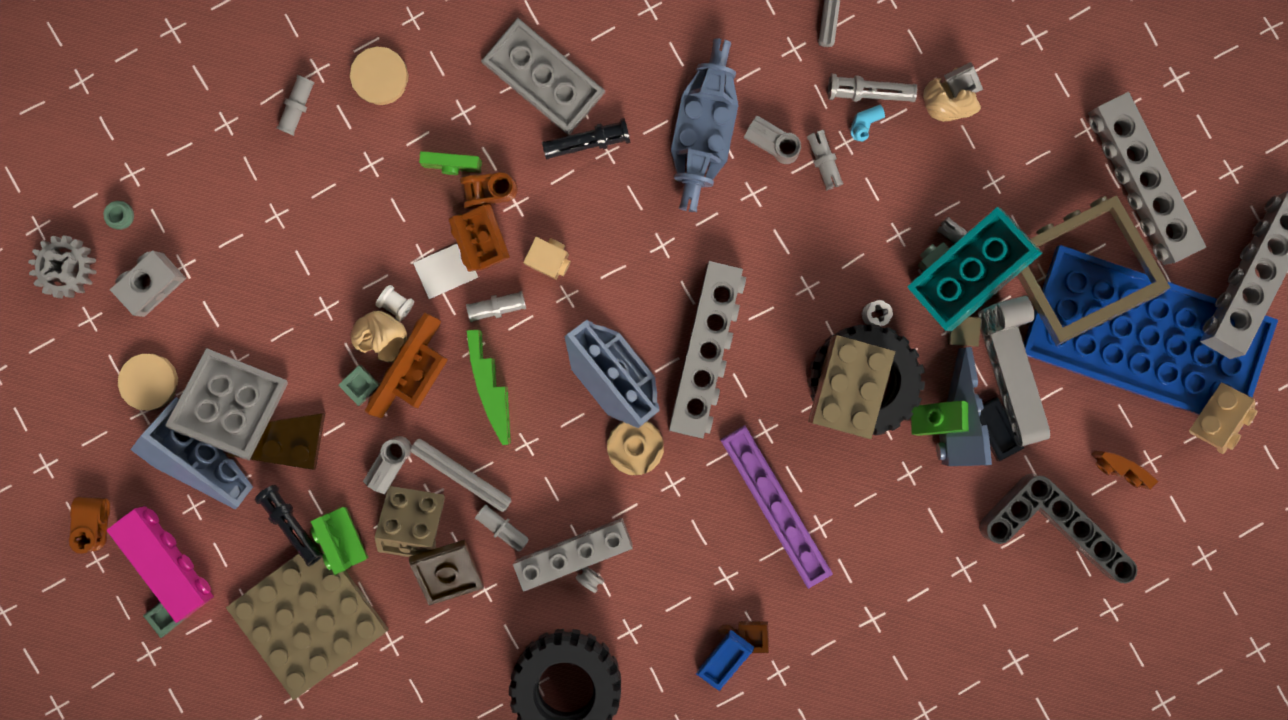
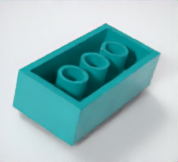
[907,207,1042,331]

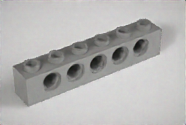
[1088,92,1206,265]
[1200,191,1288,359]
[669,261,746,439]

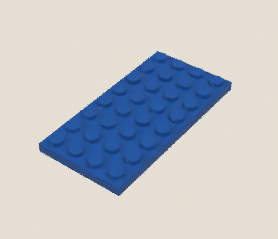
[1023,245,1278,429]

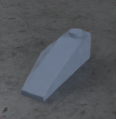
[936,347,992,466]
[130,397,253,509]

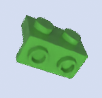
[311,507,368,575]

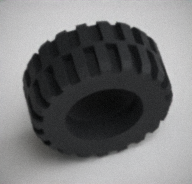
[808,324,925,435]
[509,629,621,720]

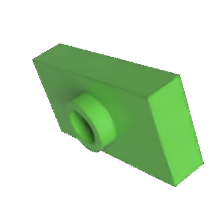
[419,151,482,175]
[911,400,969,436]

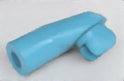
[850,105,885,142]

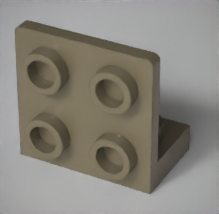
[374,486,445,557]

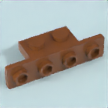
[365,313,448,418]

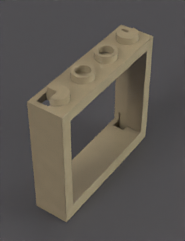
[1017,195,1171,346]

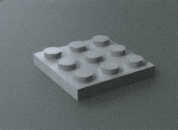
[165,348,288,460]

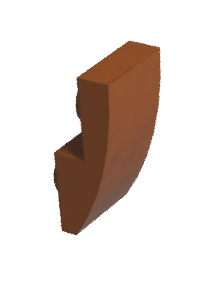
[1091,450,1159,490]

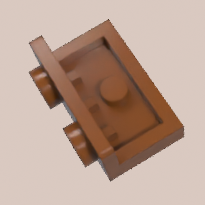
[449,204,510,272]

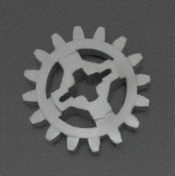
[28,235,96,298]

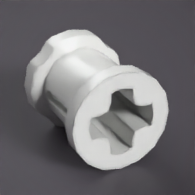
[375,285,414,322]
[862,300,893,326]

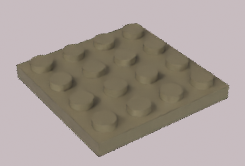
[226,542,389,700]

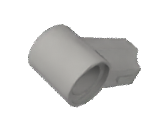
[744,116,801,164]
[363,436,412,494]

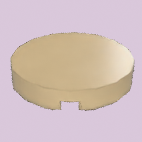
[350,46,409,105]
[118,354,178,411]
[607,421,664,475]

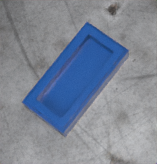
[696,630,754,691]

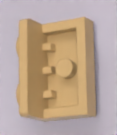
[1189,382,1258,454]

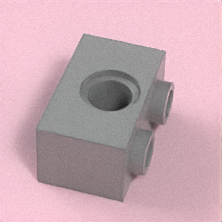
[110,250,187,317]

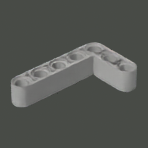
[978,295,1050,447]

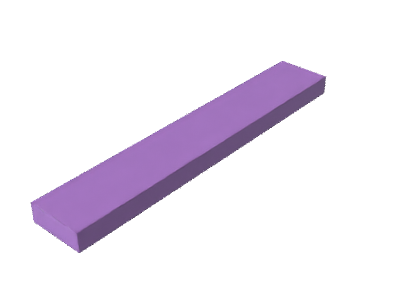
[720,425,833,589]

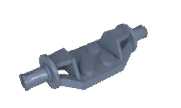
[671,38,738,212]

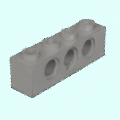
[513,518,633,592]

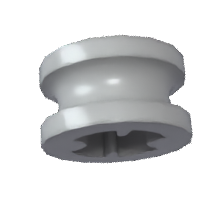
[575,567,605,593]

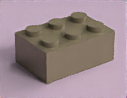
[808,335,895,439]

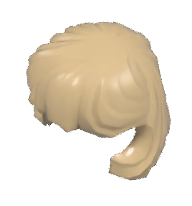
[923,68,981,122]
[350,311,408,363]

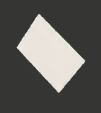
[413,244,478,299]

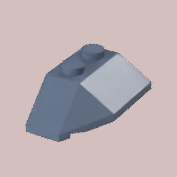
[565,320,660,428]

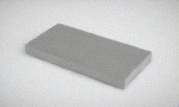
[481,18,605,135]

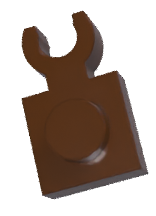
[718,621,769,653]

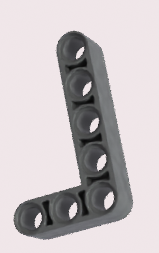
[979,474,1138,584]

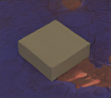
[948,317,981,347]

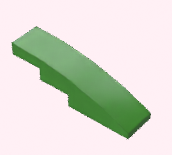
[467,330,511,445]

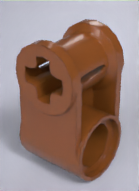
[460,172,518,208]
[69,497,110,554]

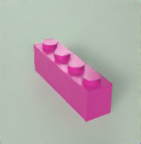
[106,506,214,623]

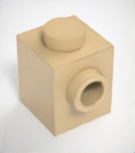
[523,237,571,280]

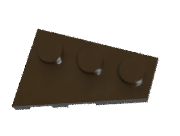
[228,413,325,470]

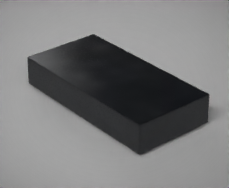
[979,397,1025,461]

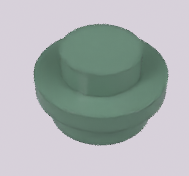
[103,201,134,230]

